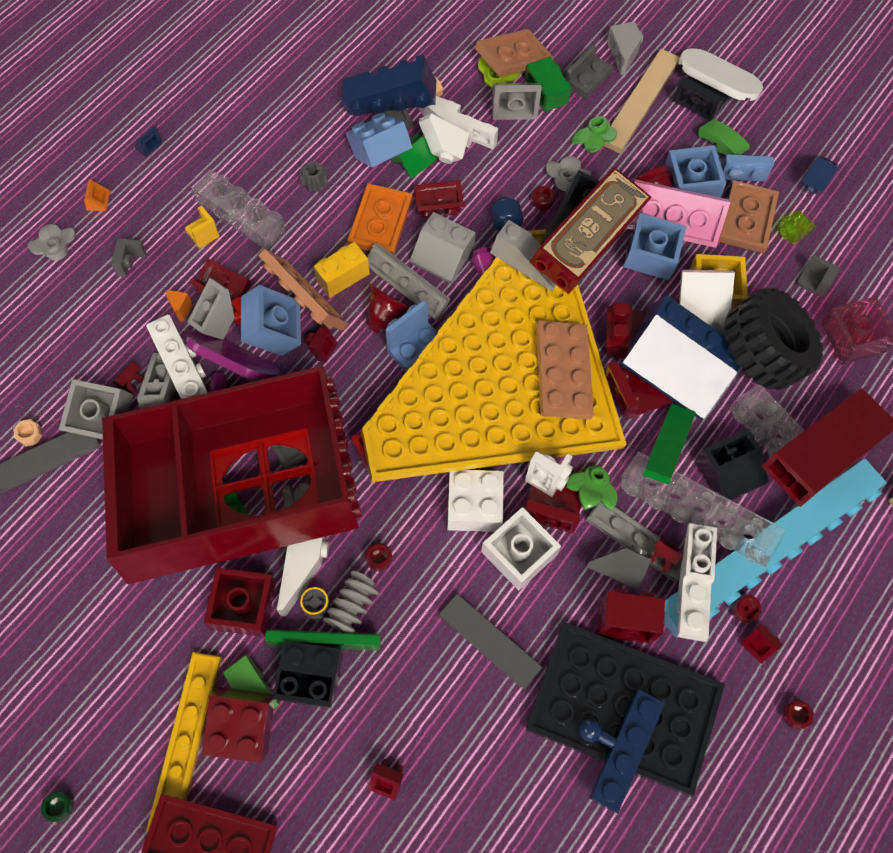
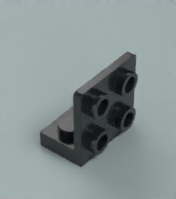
[673,77,730,121]

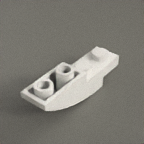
[418,96,498,149]
[676,523,717,642]

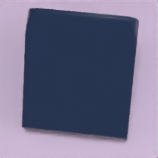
[135,126,162,157]

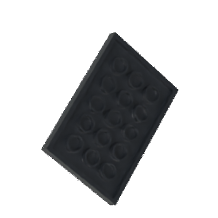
[525,622,725,797]

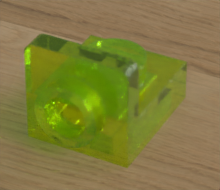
[777,210,816,246]

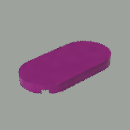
[184,331,280,381]

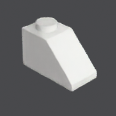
[419,113,470,164]

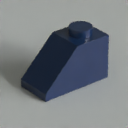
[802,155,841,194]

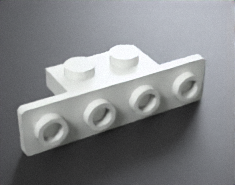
[146,315,208,399]

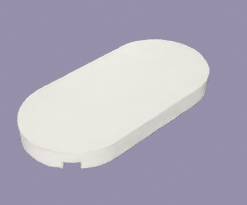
[679,48,763,101]

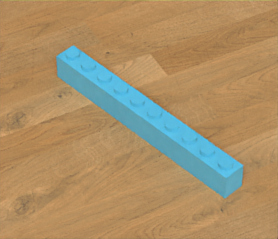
[664,458,887,637]

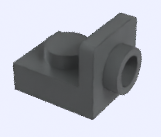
[111,238,146,277]

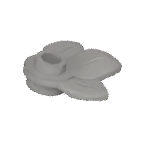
[546,156,591,191]
[27,224,76,261]

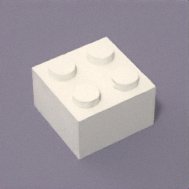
[447,470,503,532]
[481,507,561,591]

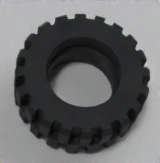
[724,288,823,390]

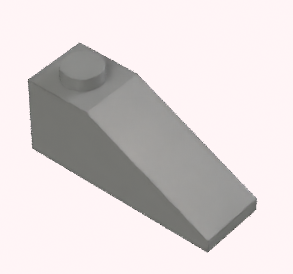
[490,220,556,291]
[137,353,176,409]

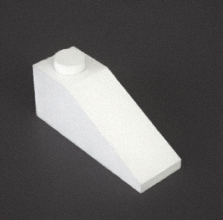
[277,537,329,616]

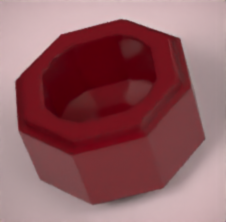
[531,186,555,210]
[365,543,393,572]
[783,700,814,730]

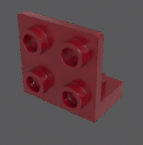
[605,361,672,420]
[525,481,582,534]

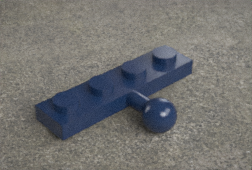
[579,689,665,813]

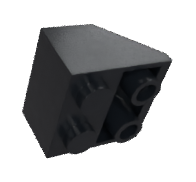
[695,428,769,505]
[273,641,343,708]

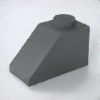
[587,545,652,590]

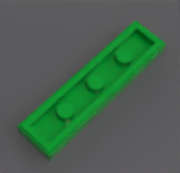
[643,404,696,485]
[265,630,381,651]

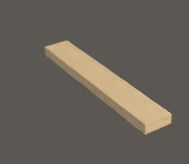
[603,49,680,154]

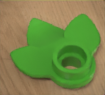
[572,116,617,153]
[566,466,617,510]

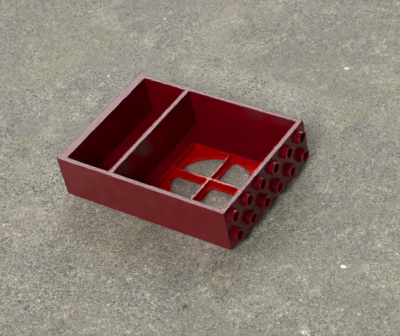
[102,366,362,584]

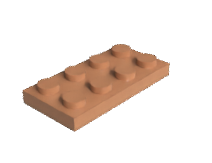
[258,248,349,331]
[536,320,594,420]

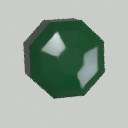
[41,792,74,822]

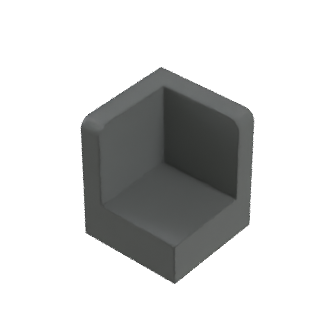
[796,255,840,298]

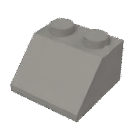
[491,82,542,120]
[410,212,476,284]
[59,379,134,440]

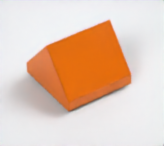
[84,179,110,211]
[165,290,193,323]

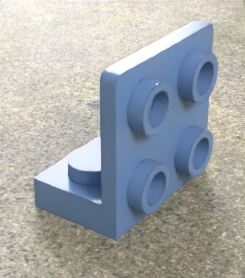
[386,300,438,372]

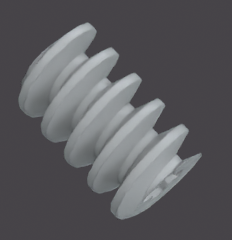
[323,571,379,633]

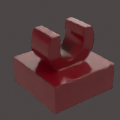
[304,327,338,363]
[112,362,144,394]
[650,536,683,572]
[741,624,783,664]
[368,759,404,800]

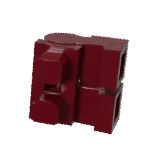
[606,303,649,359]

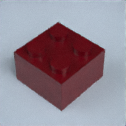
[204,567,276,637]
[597,588,665,644]
[202,687,275,763]

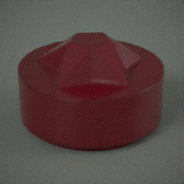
[731,594,761,623]

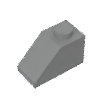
[607,21,643,75]
[187,278,234,340]

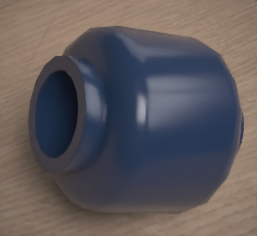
[491,197,524,231]

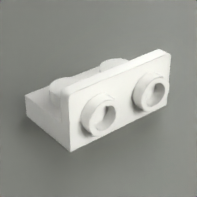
[525,451,573,497]

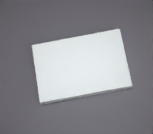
[679,270,735,336]

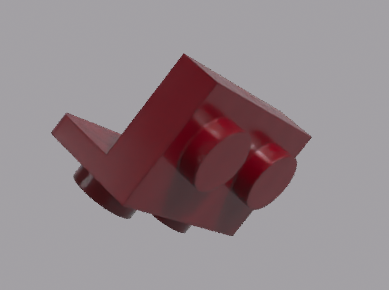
[414,180,465,218]
[189,258,252,301]

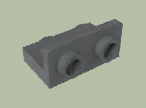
[565,45,613,99]

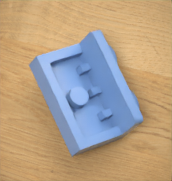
[720,154,774,182]

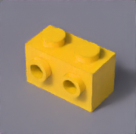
[313,242,370,298]

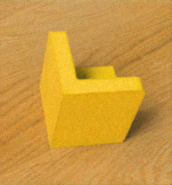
[185,205,219,249]

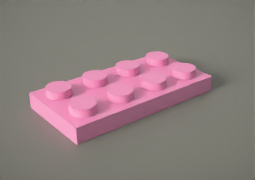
[627,179,730,248]

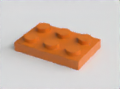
[347,183,413,255]

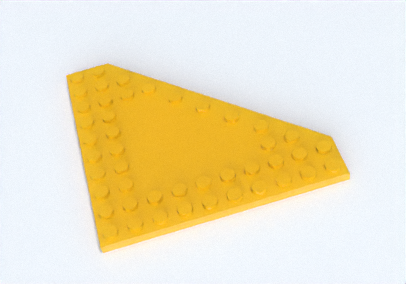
[361,230,627,482]

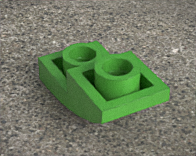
[699,119,750,155]
[223,654,280,709]

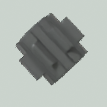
[299,161,328,192]

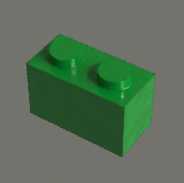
[525,56,572,112]

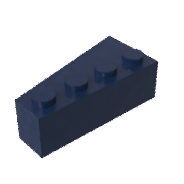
[342,54,437,116]

